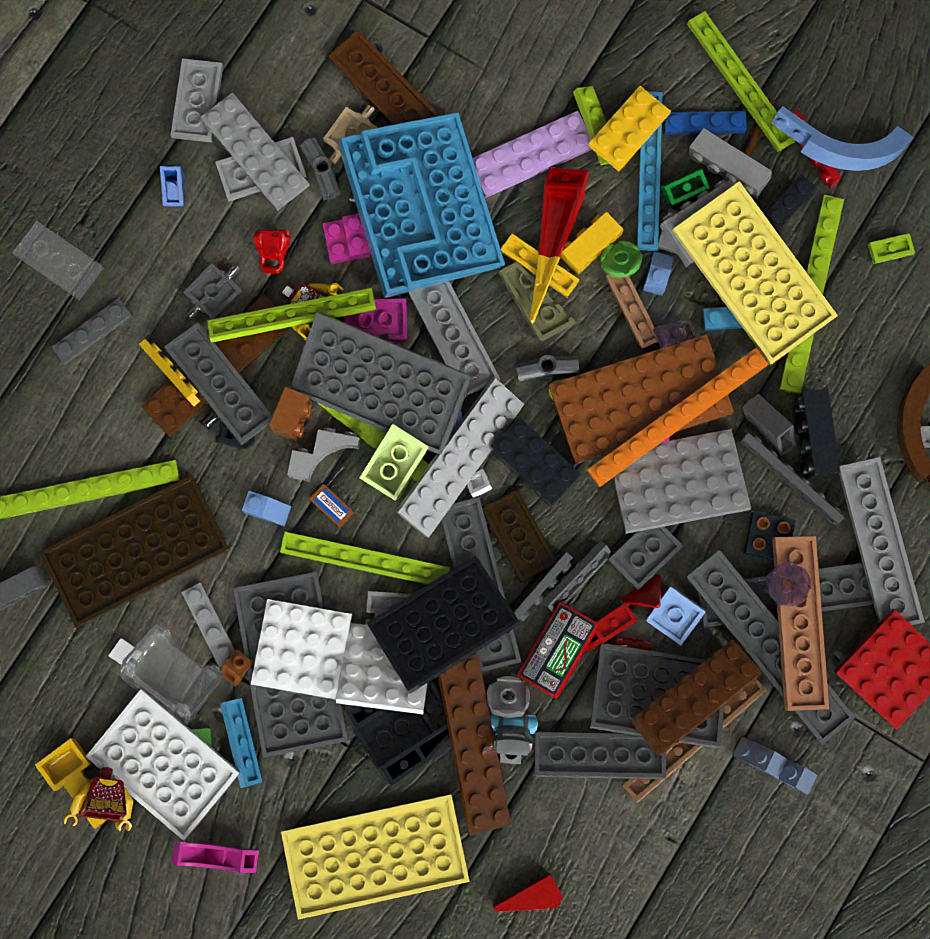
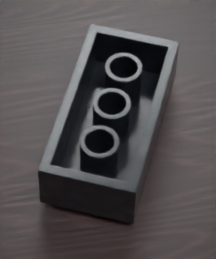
[792,389,841,481]
[490,417,581,508]

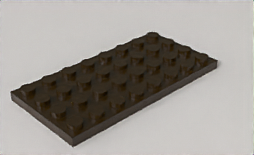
[39,475,230,628]

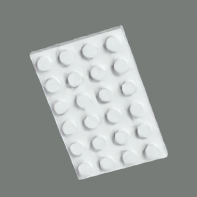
[86,689,239,841]

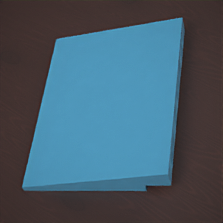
[338,113,505,298]

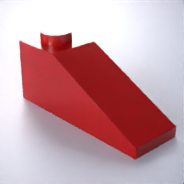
[493,873,564,912]

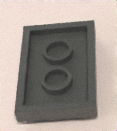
[608,526,683,590]

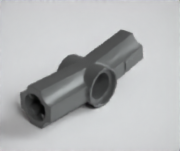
[300,138,340,200]
[515,355,579,382]

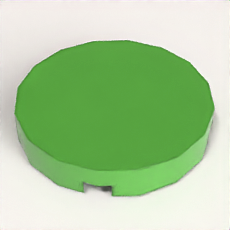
[601,241,642,278]

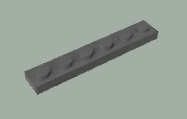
[739,433,844,526]

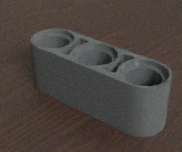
[0,566,47,610]

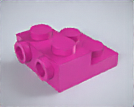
[323,214,371,264]

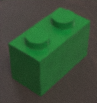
[660,169,710,205]

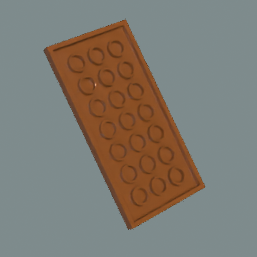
[548,334,734,464]

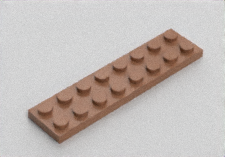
[772,536,829,711]

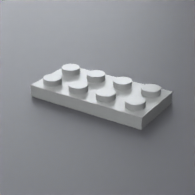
[171,58,223,143]
[215,137,306,201]

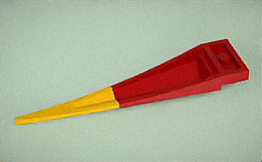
[530,168,590,324]

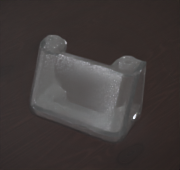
[120,624,224,725]

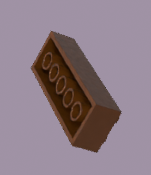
[632,639,762,757]

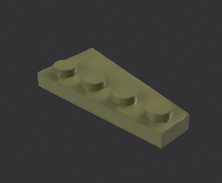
[499,262,576,343]

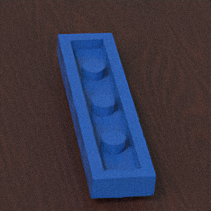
[664,111,747,135]

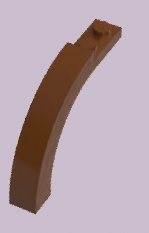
[897,363,930,487]

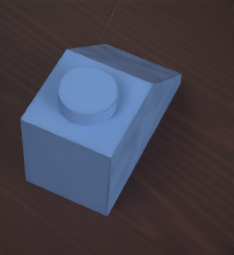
[643,251,674,296]
[242,491,291,527]

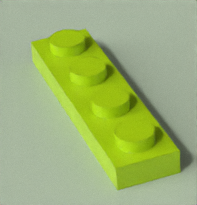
[573,86,609,165]

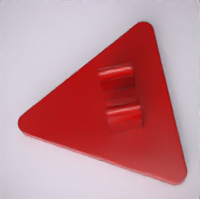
[622,574,662,608]

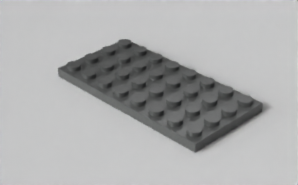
[290,312,473,455]
[233,572,348,758]

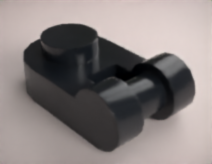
[215,422,255,449]

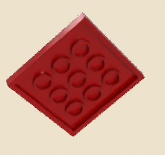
[834,609,930,729]

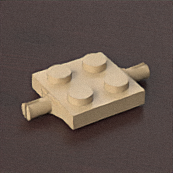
[323,105,378,165]

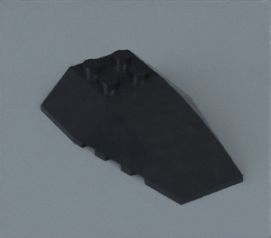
[344,677,487,786]

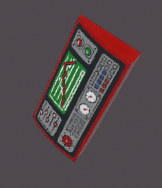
[517,602,600,699]

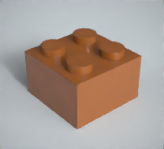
[269,387,314,442]

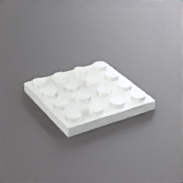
[251,599,352,699]
[336,623,427,714]

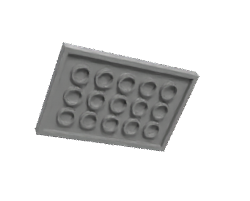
[609,429,751,534]

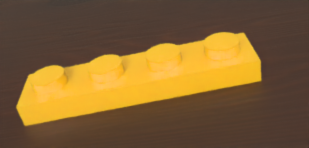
[501,234,579,298]
[139,339,200,406]

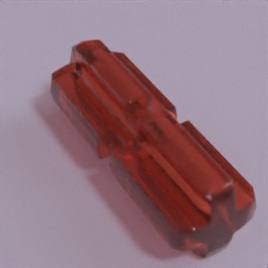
[615,636,652,651]

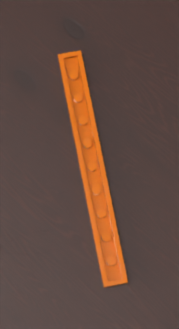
[587,348,769,487]

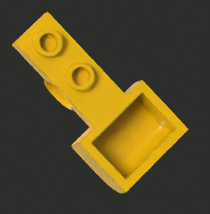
[35,738,106,829]

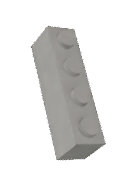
[689,128,772,198]

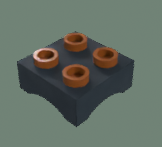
[743,511,796,560]

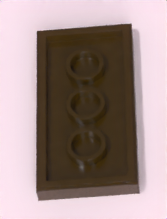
[482,489,557,583]

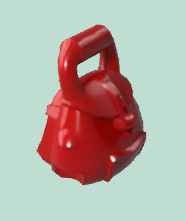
[253,229,291,274]

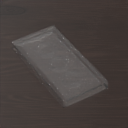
[12,221,104,301]

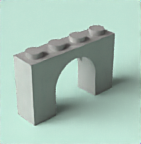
[660,179,735,267]

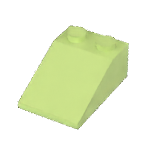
[360,424,429,501]

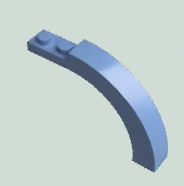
[771,106,914,171]

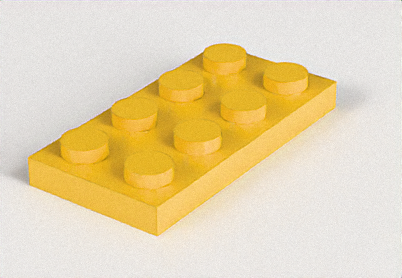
[588,86,671,172]

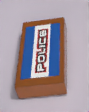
[309,484,354,528]

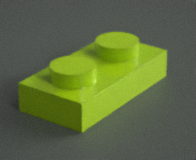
[868,233,915,264]

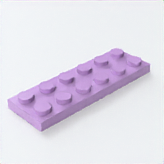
[472,111,592,198]

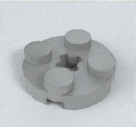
[487,676,530,718]

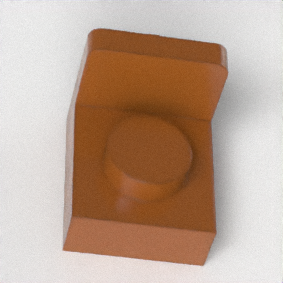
[220,650,253,687]

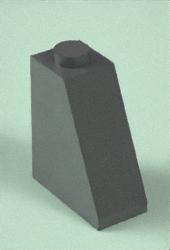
[743,394,796,458]

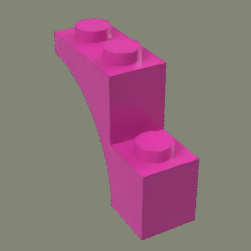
[171,842,259,873]

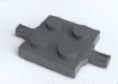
[183,263,243,320]

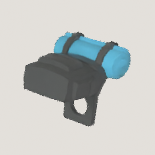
[490,713,538,764]

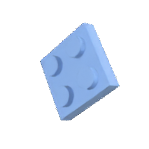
[646,586,706,645]

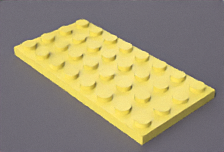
[672,181,838,365]
[281,794,470,919]

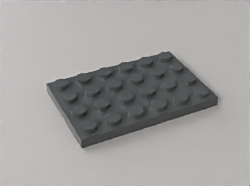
[590,643,724,749]

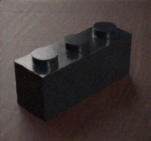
[765,174,817,233]

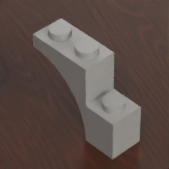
[287,428,361,482]

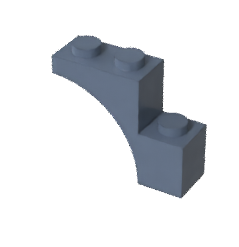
[732,737,817,795]

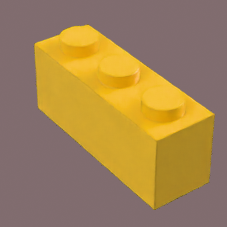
[560,212,624,275]

